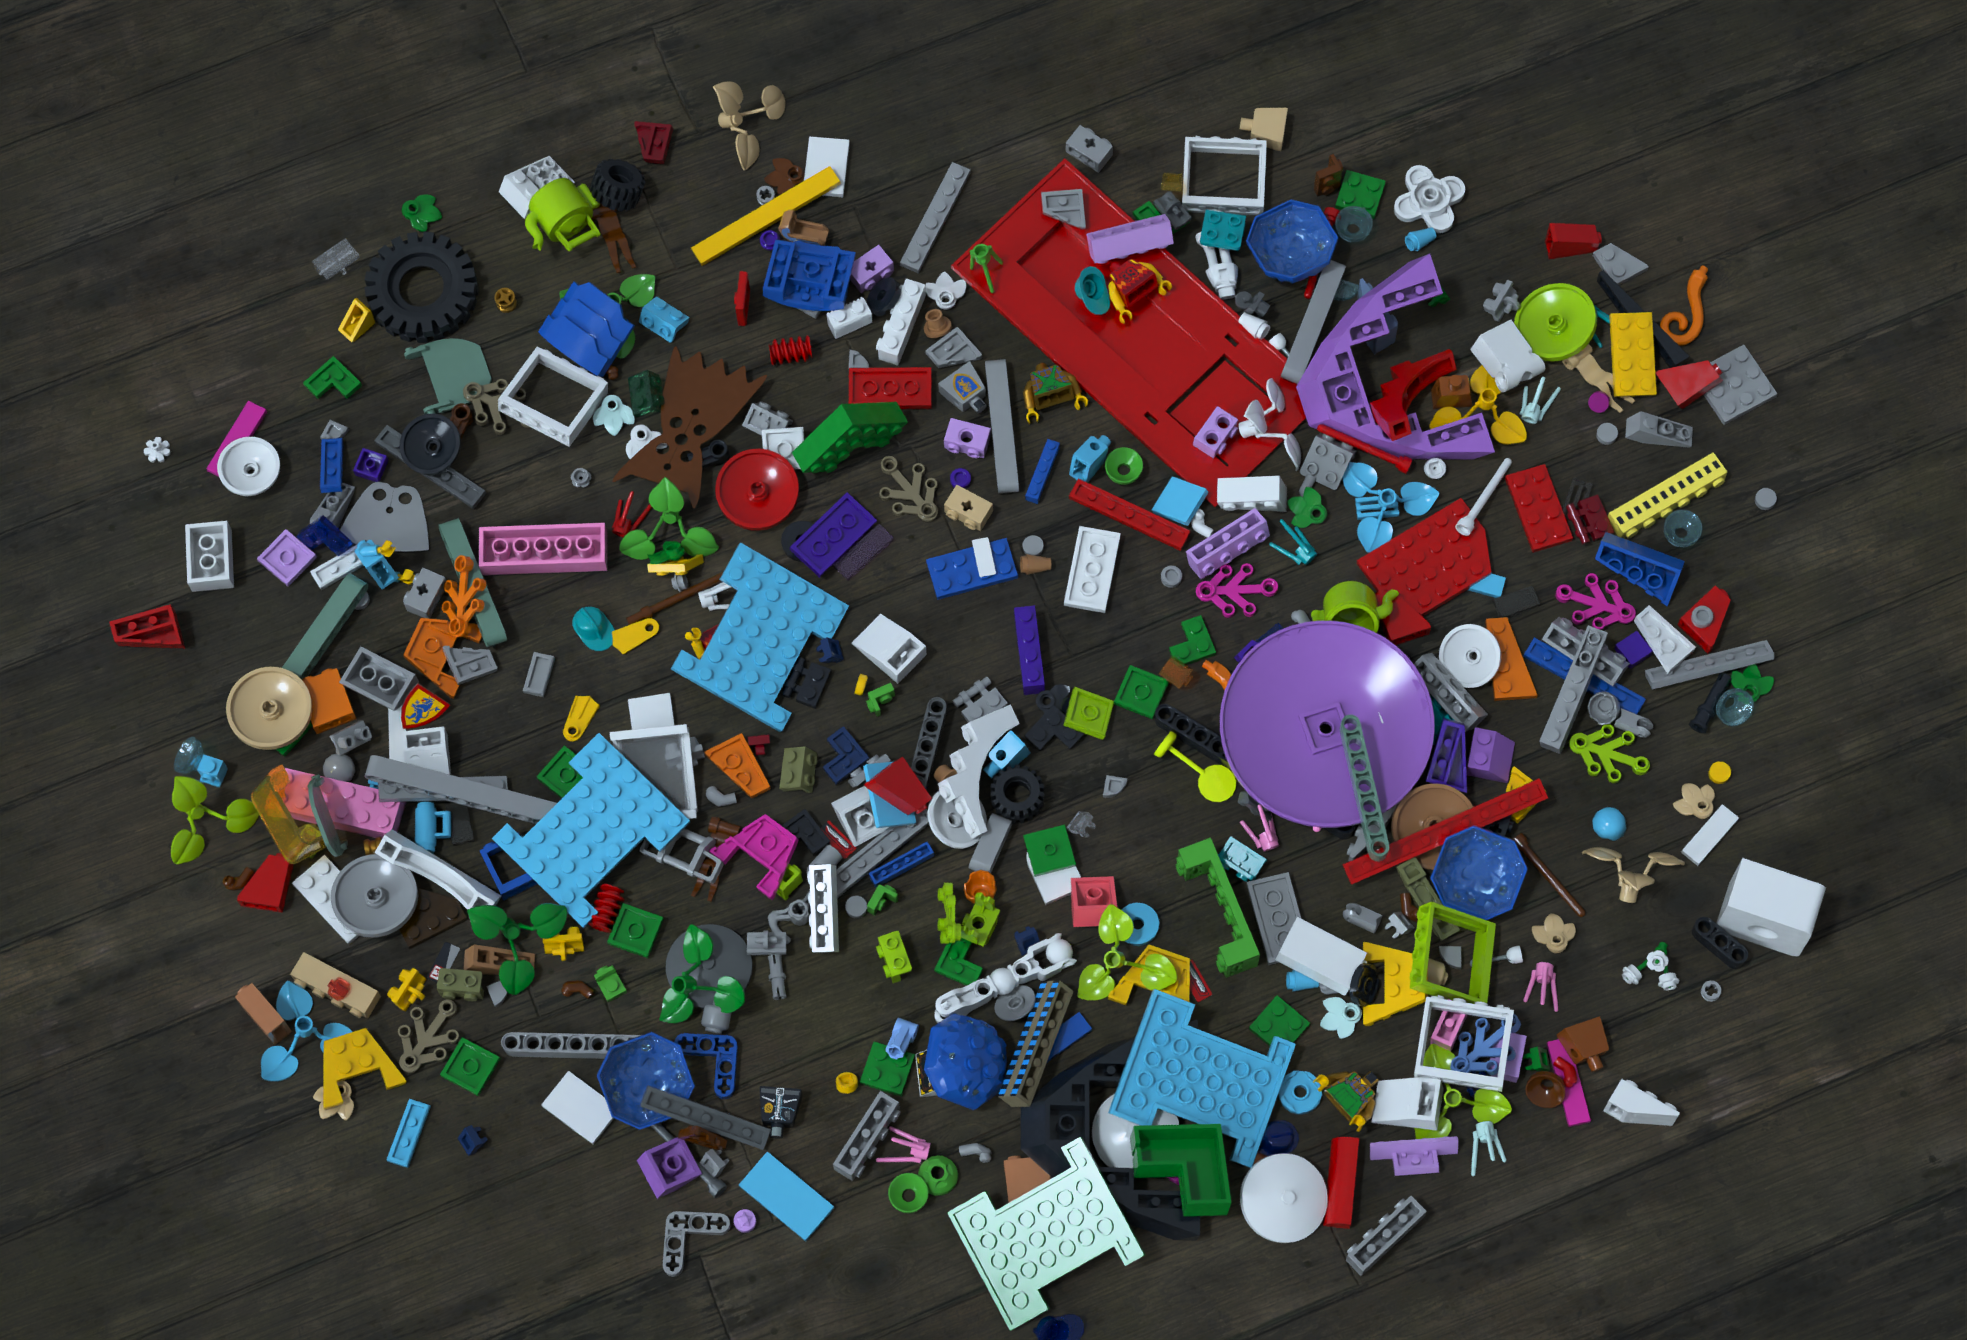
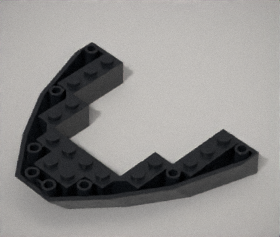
[1021,1019,1200,1241]

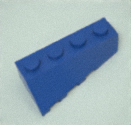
[1595,532,1685,606]

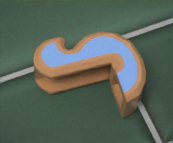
[779,210,829,246]

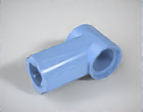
[886,1017,919,1059]

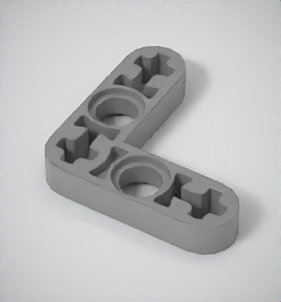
[663,1211,731,1277]

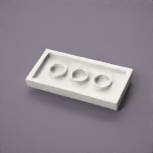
[1064,526,1121,613]
[292,855,359,945]

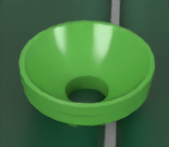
[1105,447,1143,485]
[918,1155,958,1196]
[888,1173,928,1214]

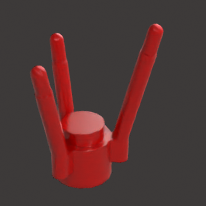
[612,491,652,538]

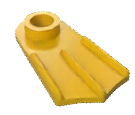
[612,618,659,655]
[563,696,600,742]

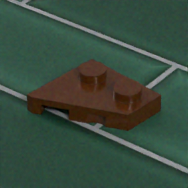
[678,1126,727,1151]

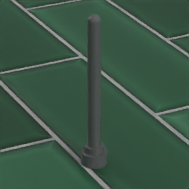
[651,1122,727,1198]

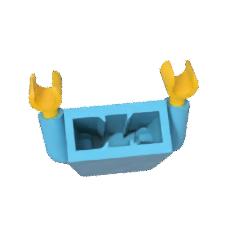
[354,540,415,589]

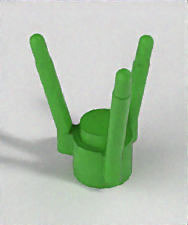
[970,244,1003,293]

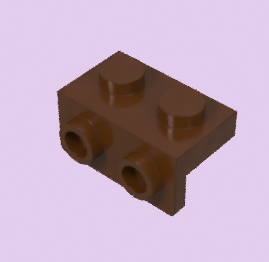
[1314,154,1343,197]

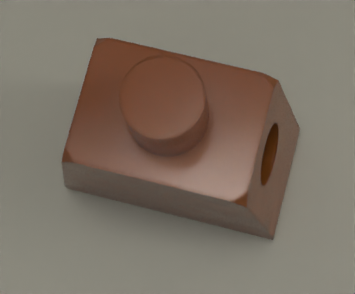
[1431,375,1473,409]
[1557,1016,1609,1072]

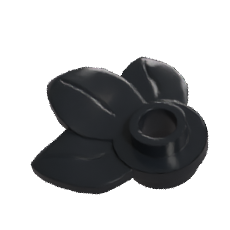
[1036,684,1070,716]

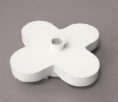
[1394,165,1465,233]

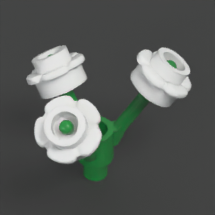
[1622,942,1679,991]

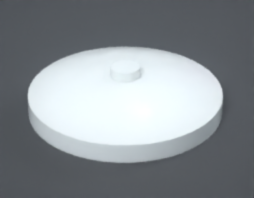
[1092,1094,1179,1168]
[1240,1153,1328,1243]

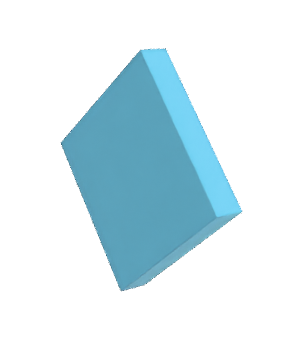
[1152,476,1208,526]

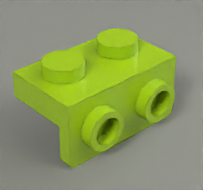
[876,931,912,983]

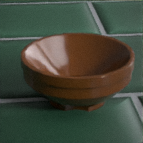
[1525,1071,1566,1108]

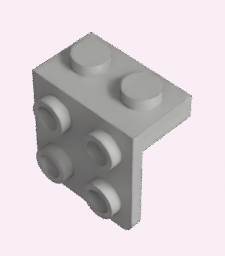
[1300,433,1357,490]

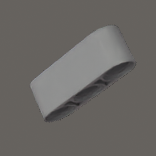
[969,813,1013,873]

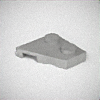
[1041,189,1086,229]
[1592,243,1648,285]
[925,327,982,368]
[442,646,498,685]

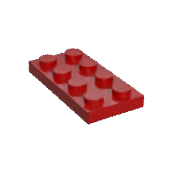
[849,367,932,409]
[1505,464,1573,553]

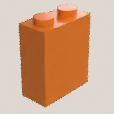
[302,668,357,734]

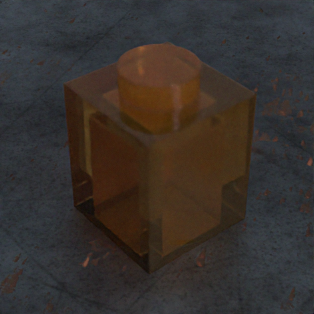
[1159,655,1193,688]

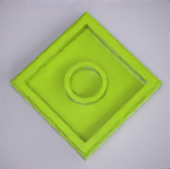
[1063,687,1114,740]

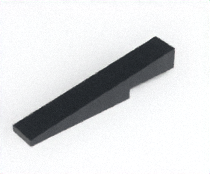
[1597,270,1690,368]

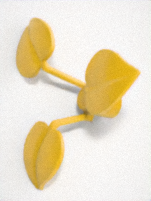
[1429,365,1527,444]

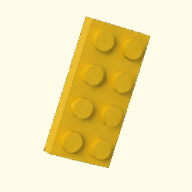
[1609,312,1657,397]

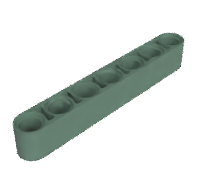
[438,518,507,647]
[282,573,368,680]
[1339,715,1389,861]

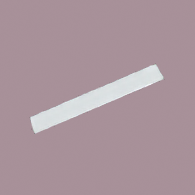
[388,706,406,763]

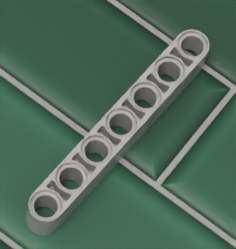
[1280,260,1346,384]
[985,359,1019,494]
[501,1032,649,1059]

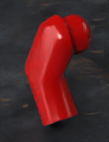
[1553,1056,1578,1088]

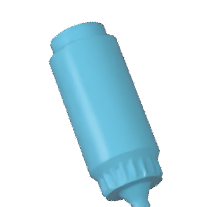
[415,802,451,854]

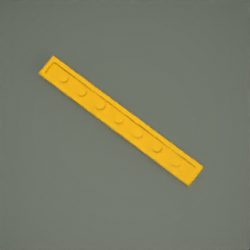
[691,166,841,266]

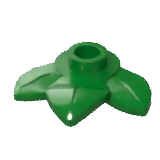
[402,195,442,232]
[1287,487,1327,528]
[647,541,685,564]
[1731,664,1774,703]

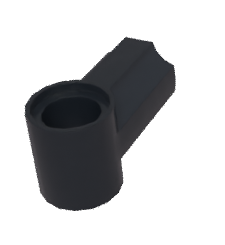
[687,440,730,469]

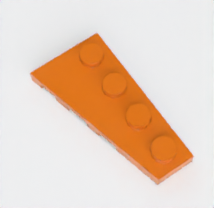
[1485,617,1537,701]

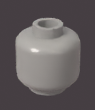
[701,1001,732,1034]

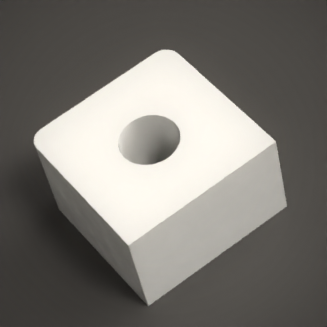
[1716,858,1826,956]

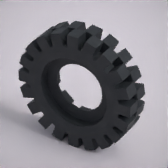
[364,231,478,343]

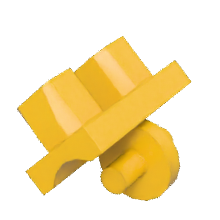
[543,927,584,961]
[387,968,426,1012]

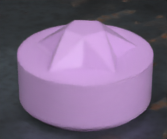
[734,1209,756,1233]

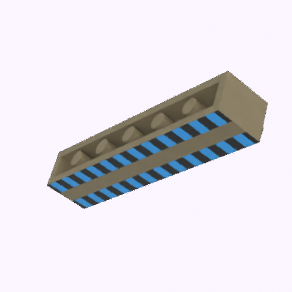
[998,980,1073,1107]

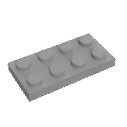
[1246,872,1301,965]

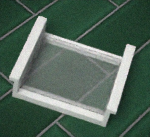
[610,724,698,819]

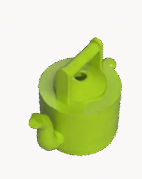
[525,178,600,252]
[1311,581,1399,633]

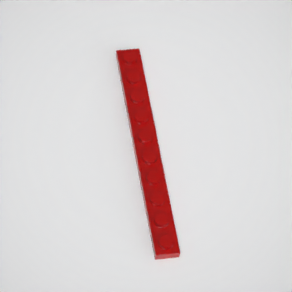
[1342,778,1548,884]

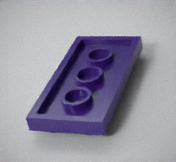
[789,492,877,578]

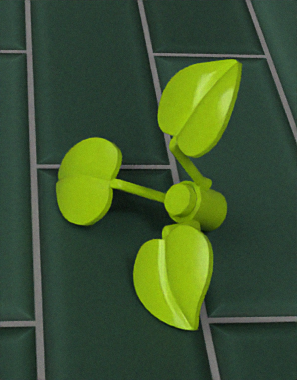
[171,776,260,864]
[1077,904,1177,1000]
[1414,1044,1512,1139]

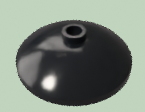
[400,414,461,475]

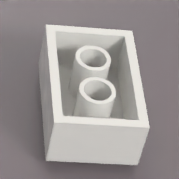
[185,521,234,592]

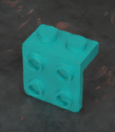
[1200,210,1246,250]

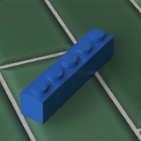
[1025,439,1060,504]
[869,842,934,888]

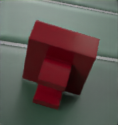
[748,734,770,755]

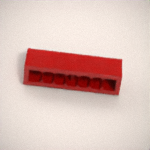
[1323,1137,1359,1229]

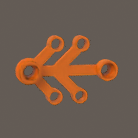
[442,555,486,637]

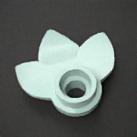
[593,395,635,436]
[1320,997,1362,1039]

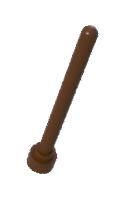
[1513,833,1585,917]

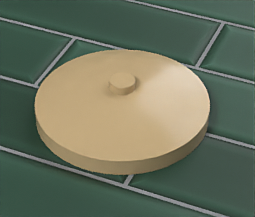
[226,667,312,750]

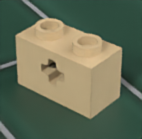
[944,485,993,531]

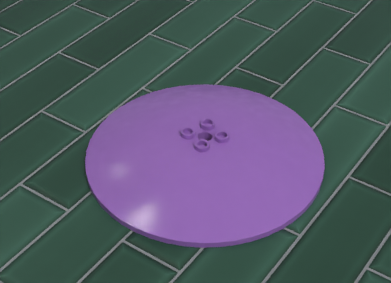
[1220,621,1434,828]

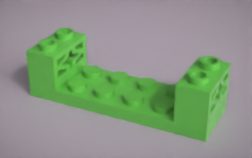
[1175,838,1260,978]

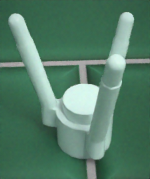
[1520,377,1561,424]
[1471,1121,1506,1177]

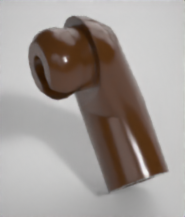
[223,867,255,890]
[561,980,595,1000]

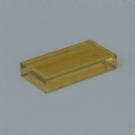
[1161,173,1183,192]

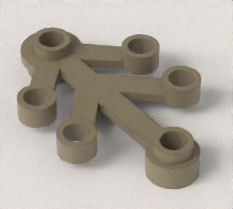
[463,379,531,435]
[879,456,938,522]
[398,999,460,1073]

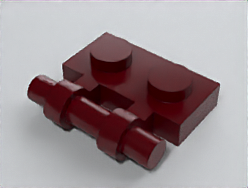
[1566,495,1614,544]

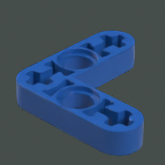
[674,1033,738,1100]

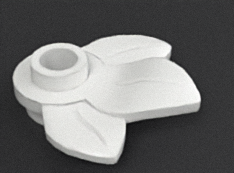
[925,272,966,310]
[626,425,667,459]

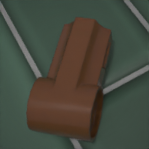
[450,403,473,439]

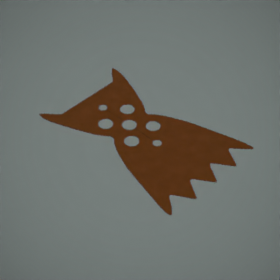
[612,347,767,508]

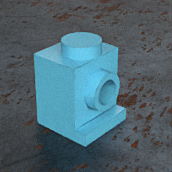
[197,754,228,788]

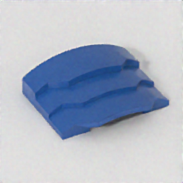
[763,240,856,311]
[538,281,635,377]

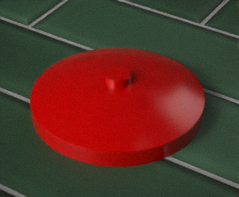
[715,449,799,530]

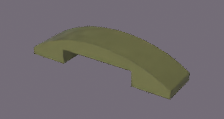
[1396,857,1460,941]

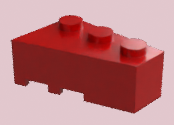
[109,604,185,649]

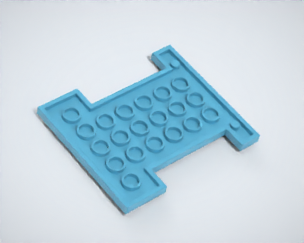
[671,543,849,732]
[492,733,690,929]
[1108,989,1296,1168]

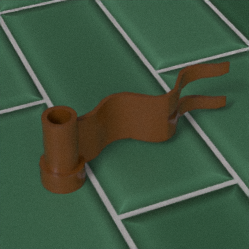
[591,203,636,273]
[691,816,741,902]

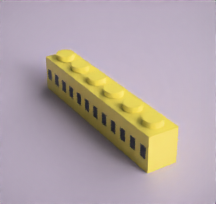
[1608,452,1727,539]

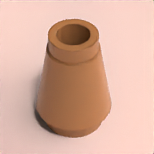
[1020,554,1051,575]

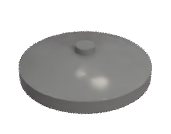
[331,854,418,937]

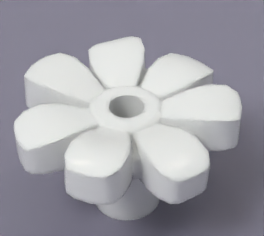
[144,437,170,463]

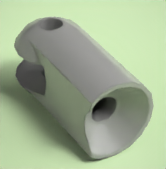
[1614,708,1653,738]
[806,845,842,874]
[1343,903,1383,933]

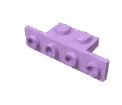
[1370,1136,1458,1176]

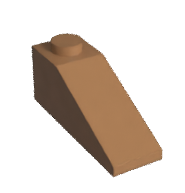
[464,944,535,975]

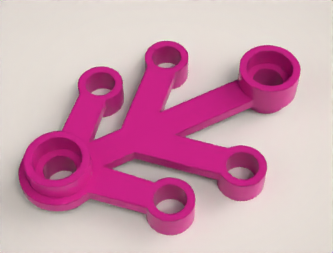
[1196,563,1278,618]
[1555,573,1636,630]

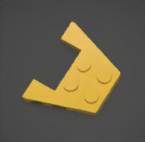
[1363,942,1428,1026]
[1108,945,1190,1005]
[323,1028,406,1110]

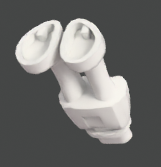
[1195,232,1238,300]

